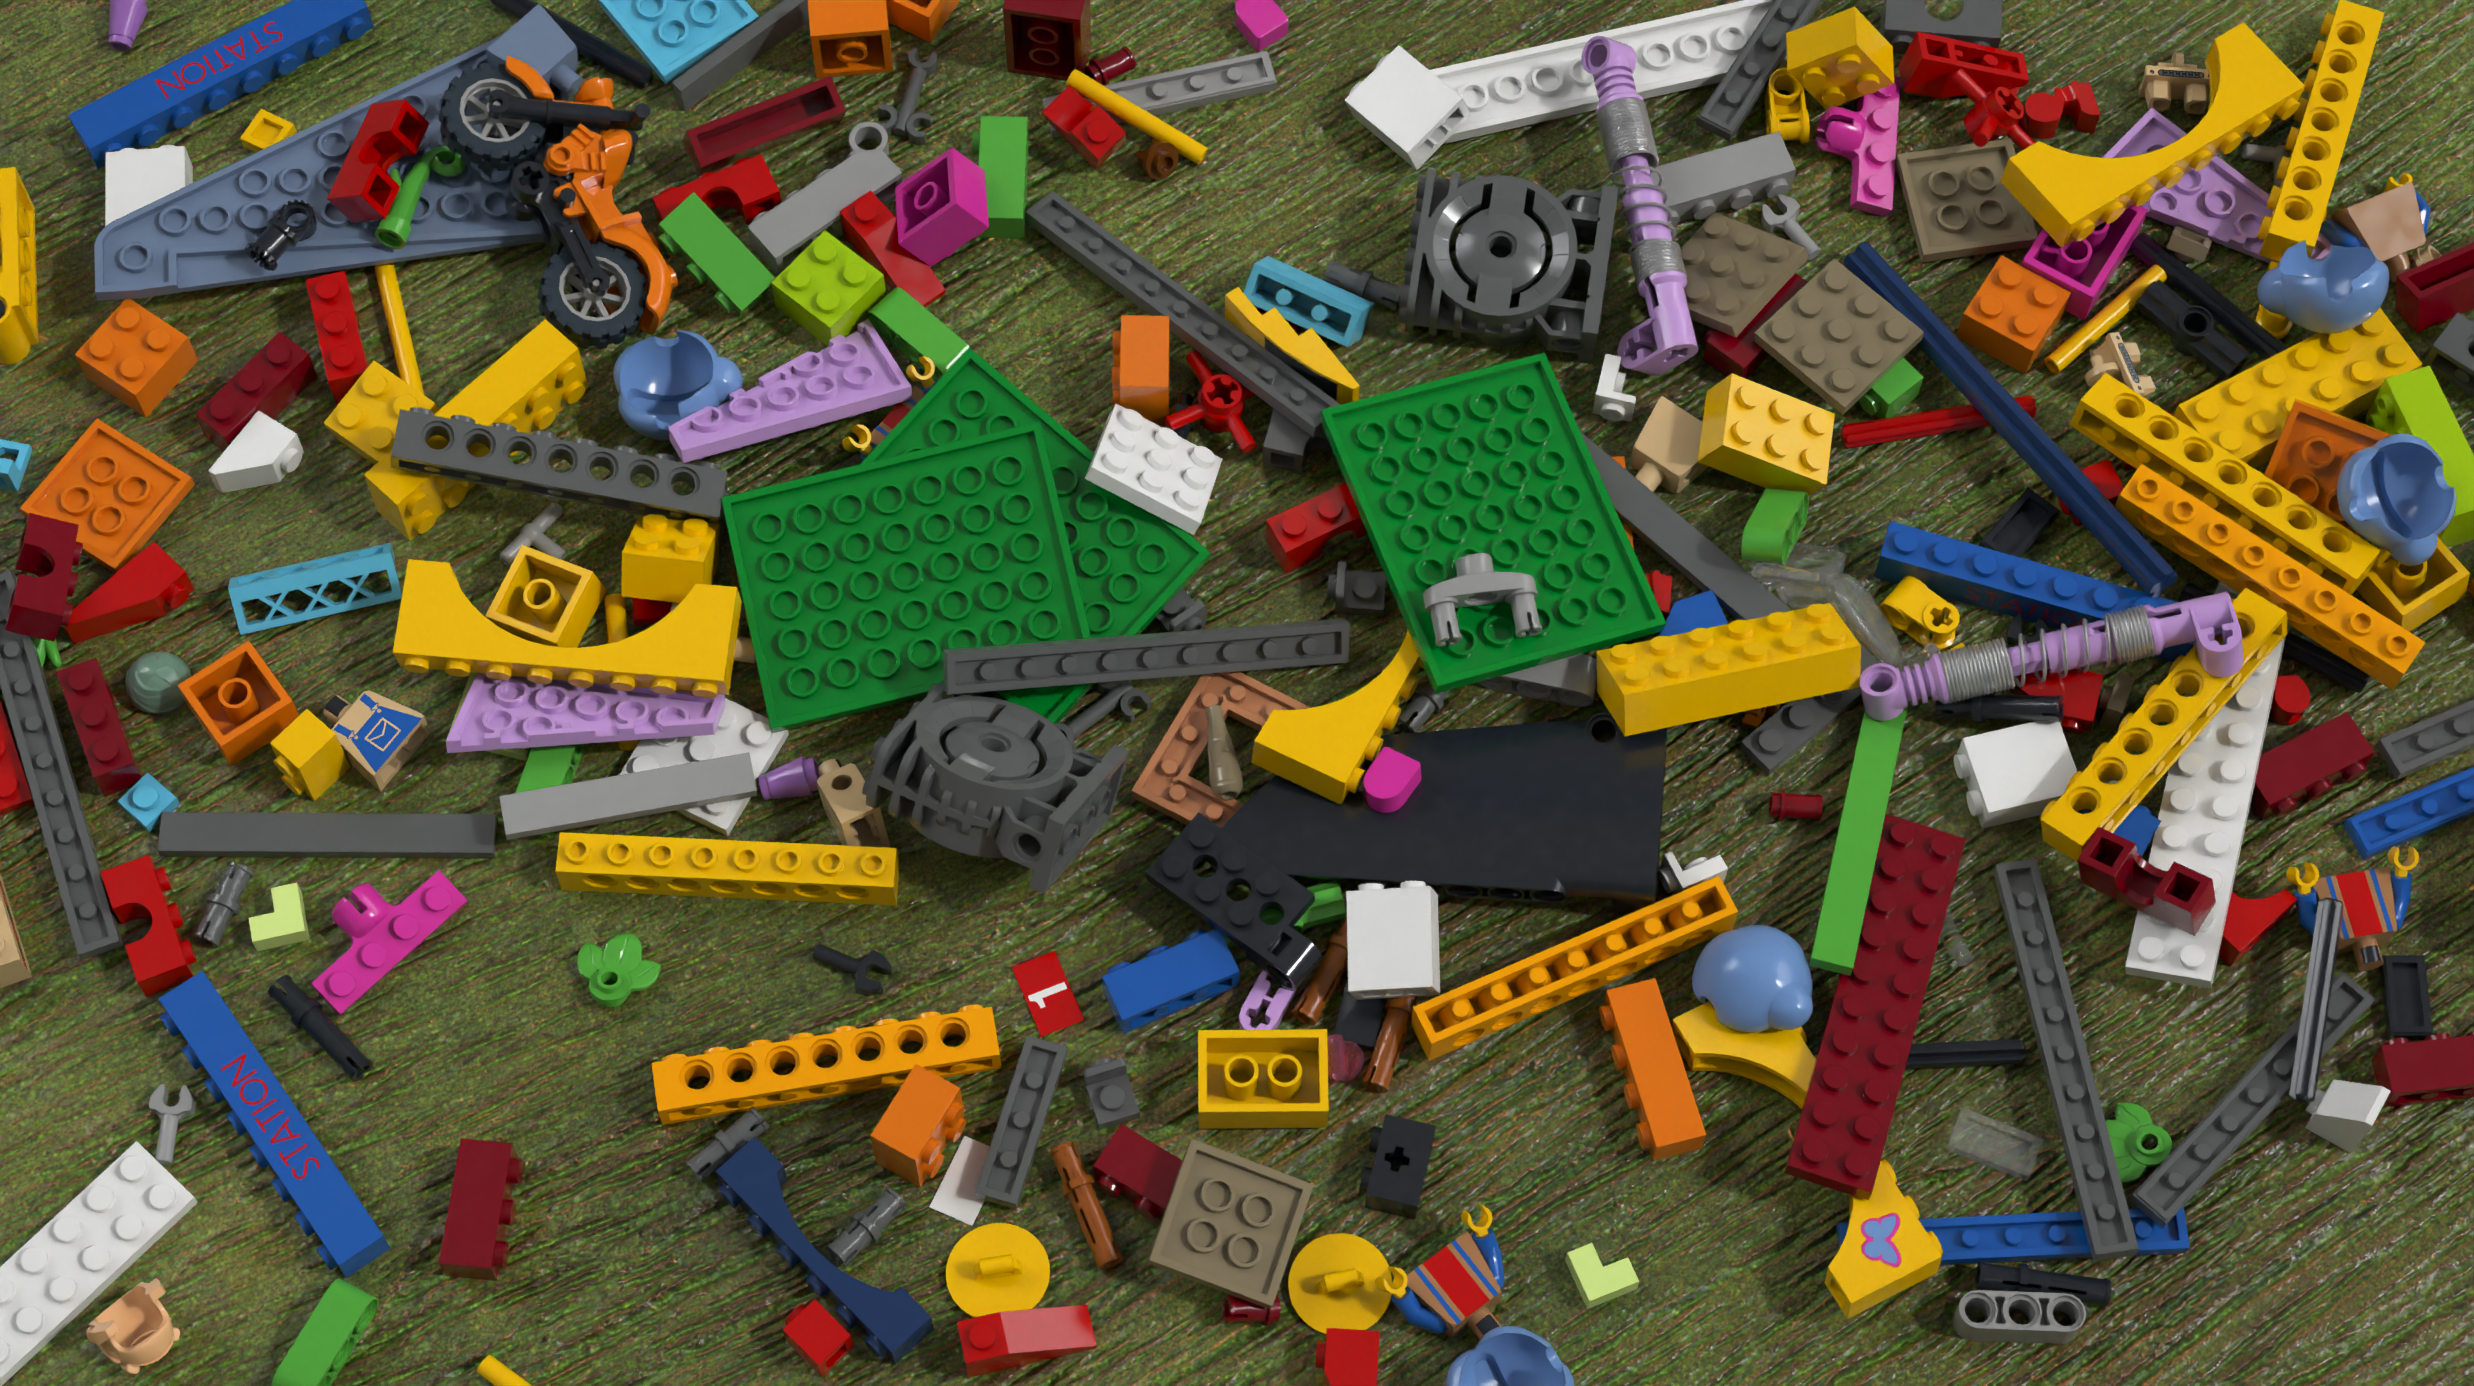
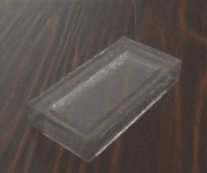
[1946,1107,2043,1181]

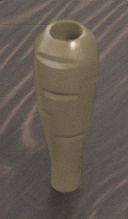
[1206,705,1243,801]

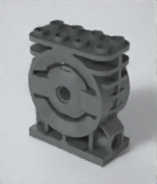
[1398,168,1619,364]
[862,680,1130,894]

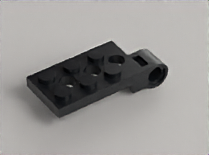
[1146,812,1322,991]

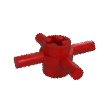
[1950,67,2036,151]
[1164,350,1257,453]

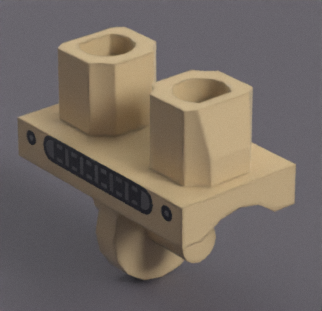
[2139,52,2210,114]
[2085,332,2156,399]

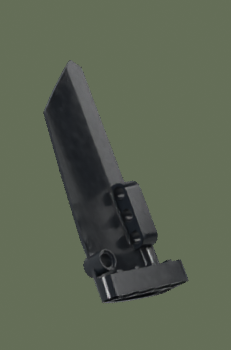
[1208,712,1668,914]

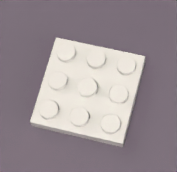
[1085,404,1222,535]
[619,698,789,836]

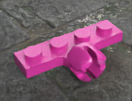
[1816,76,1901,217]
[311,870,468,1016]

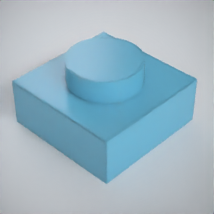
[117,772,180,833]

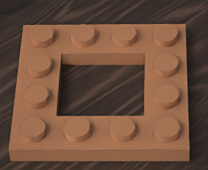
[1131,671,1311,828]

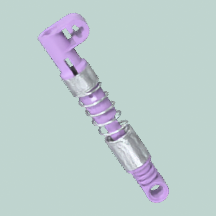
[1581,35,1699,376]
[1860,591,2244,721]

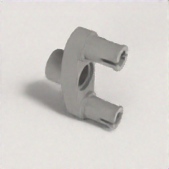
[1422,553,1542,647]

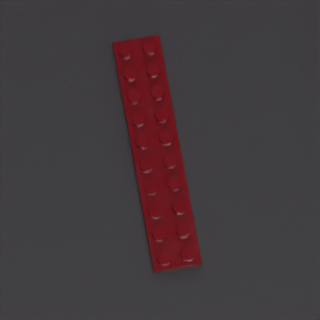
[1784,814,1966,1200]

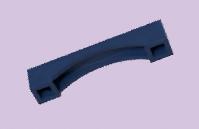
[716,1136,934,1365]

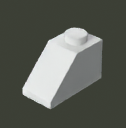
[208,410,304,493]
[2305,1079,2391,1154]

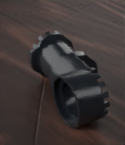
[245,199,317,271]

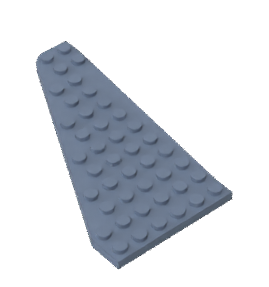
[94,35,570,301]

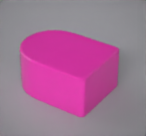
[1235,0,1289,52]
[1363,747,1422,813]

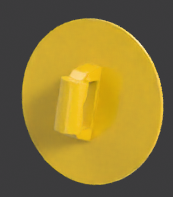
[946,1223,1050,1318]
[1288,1233,1393,1334]

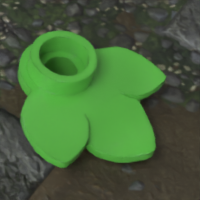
[577,933,661,1007]
[2105,1103,2173,1184]

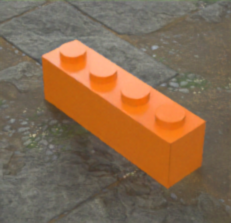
[1599,978,1706,1161]

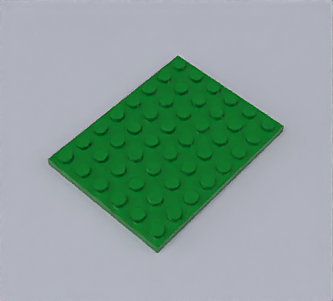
[861,348,1211,724]
[1319,352,1666,694]
[721,421,1091,733]

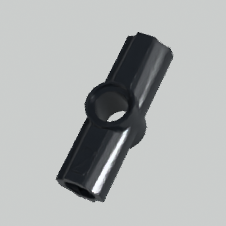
[2135,280,2250,381]

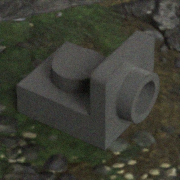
[1327,561,1386,617]
[1153,588,1206,633]
[1083,1057,1140,1130]

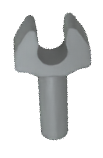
[1760,194,1821,260]
[149,1084,196,1165]

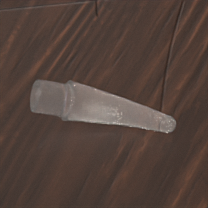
[1941,905,1973,966]

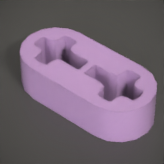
[1239,970,1296,1030]

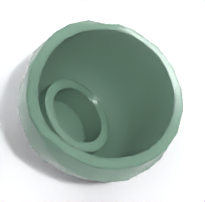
[124,652,192,715]

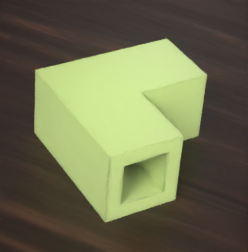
[248,883,310,951]
[1565,1243,1639,1309]

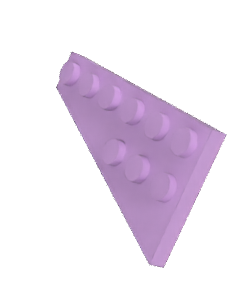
[2102,108,2332,263]
[668,319,912,463]
[446,673,725,753]

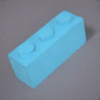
[1243,256,1375,347]

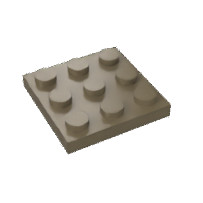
[1895,138,2038,263]
[1645,213,1809,338]
[1753,258,1924,415]
[1147,1139,1314,1309]

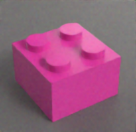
[895,147,989,267]

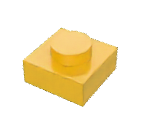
[240,109,297,153]

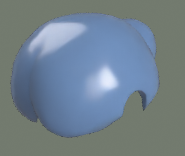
[2257,240,2389,334]
[613,331,743,441]
[2336,434,2457,566]
[1692,925,1813,1032]
[1445,1326,1574,1386]

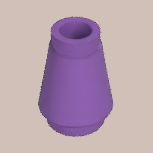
[108,0,148,51]
[759,756,819,800]

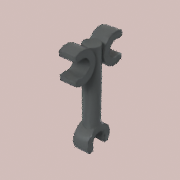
[873,47,938,145]
[1054,680,1151,748]

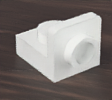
[1593,354,1636,421]
[1658,851,1728,895]

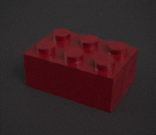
[1003,0,1092,81]

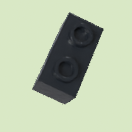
[1359,1114,1436,1219]

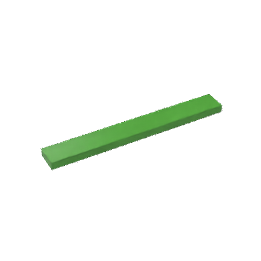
[1809,702,1909,976]

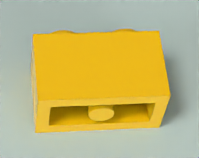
[270,709,351,802]

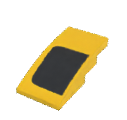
[1225,287,1360,404]

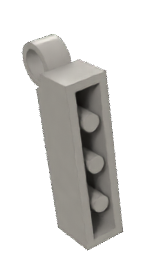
[747,122,903,276]
[1631,131,1796,241]

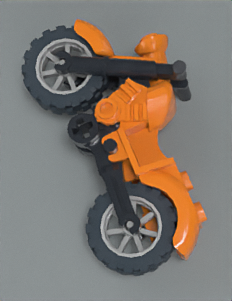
[439,55,678,349]

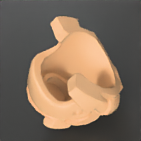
[86,1278,180,1374]

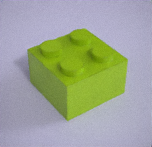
[771,230,886,347]

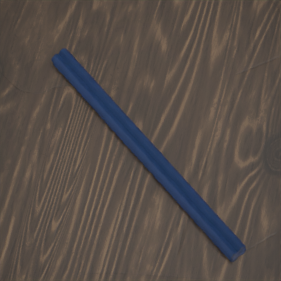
[1843,242,2178,598]

